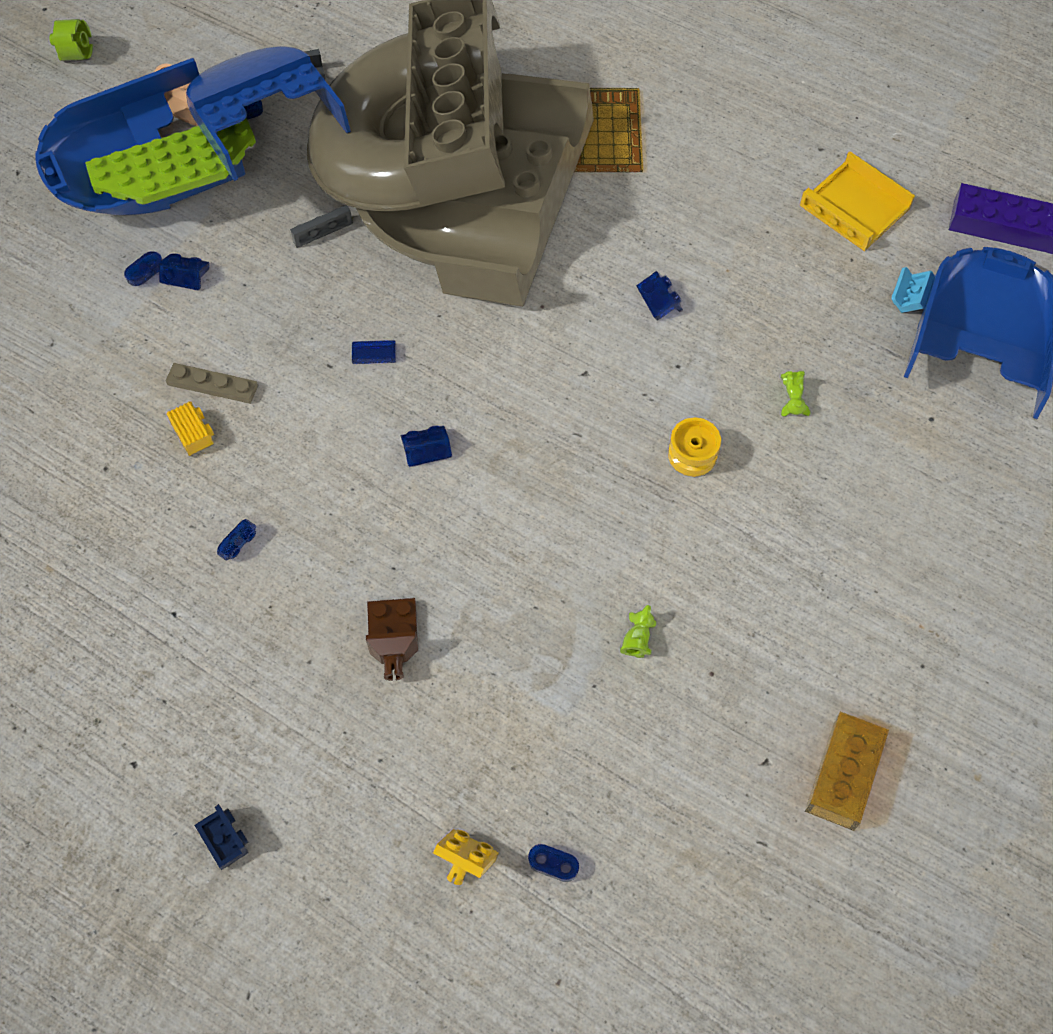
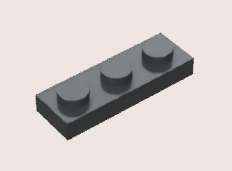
[290,205,353,248]

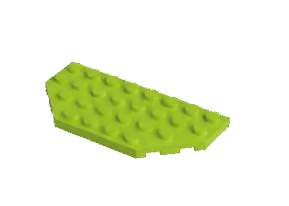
[85,118,256,205]

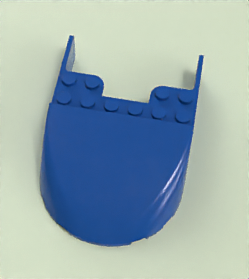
[186,46,351,181]
[35,58,246,215]
[904,247,1053,419]

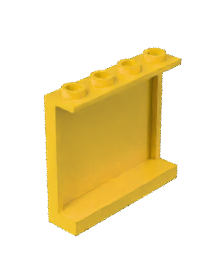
[800,151,915,251]

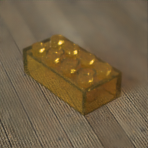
[805,711,889,831]

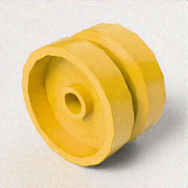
[668,417,721,477]

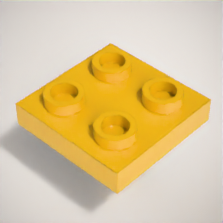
[433,829,499,885]

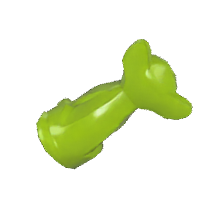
[780,371,810,417]
[620,605,656,658]

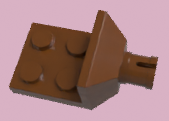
[366,598,418,681]

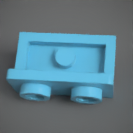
[891,267,935,313]

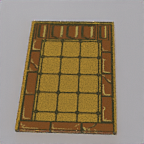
[574,88,643,172]

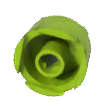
[49,19,93,61]

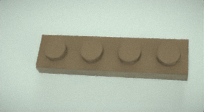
[166,363,258,404]

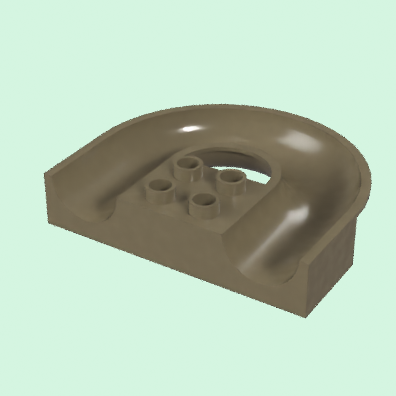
[307,0,505,211]
[356,73,594,307]

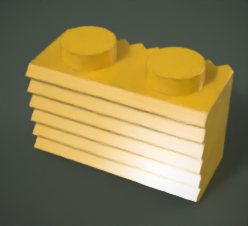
[166,401,214,456]

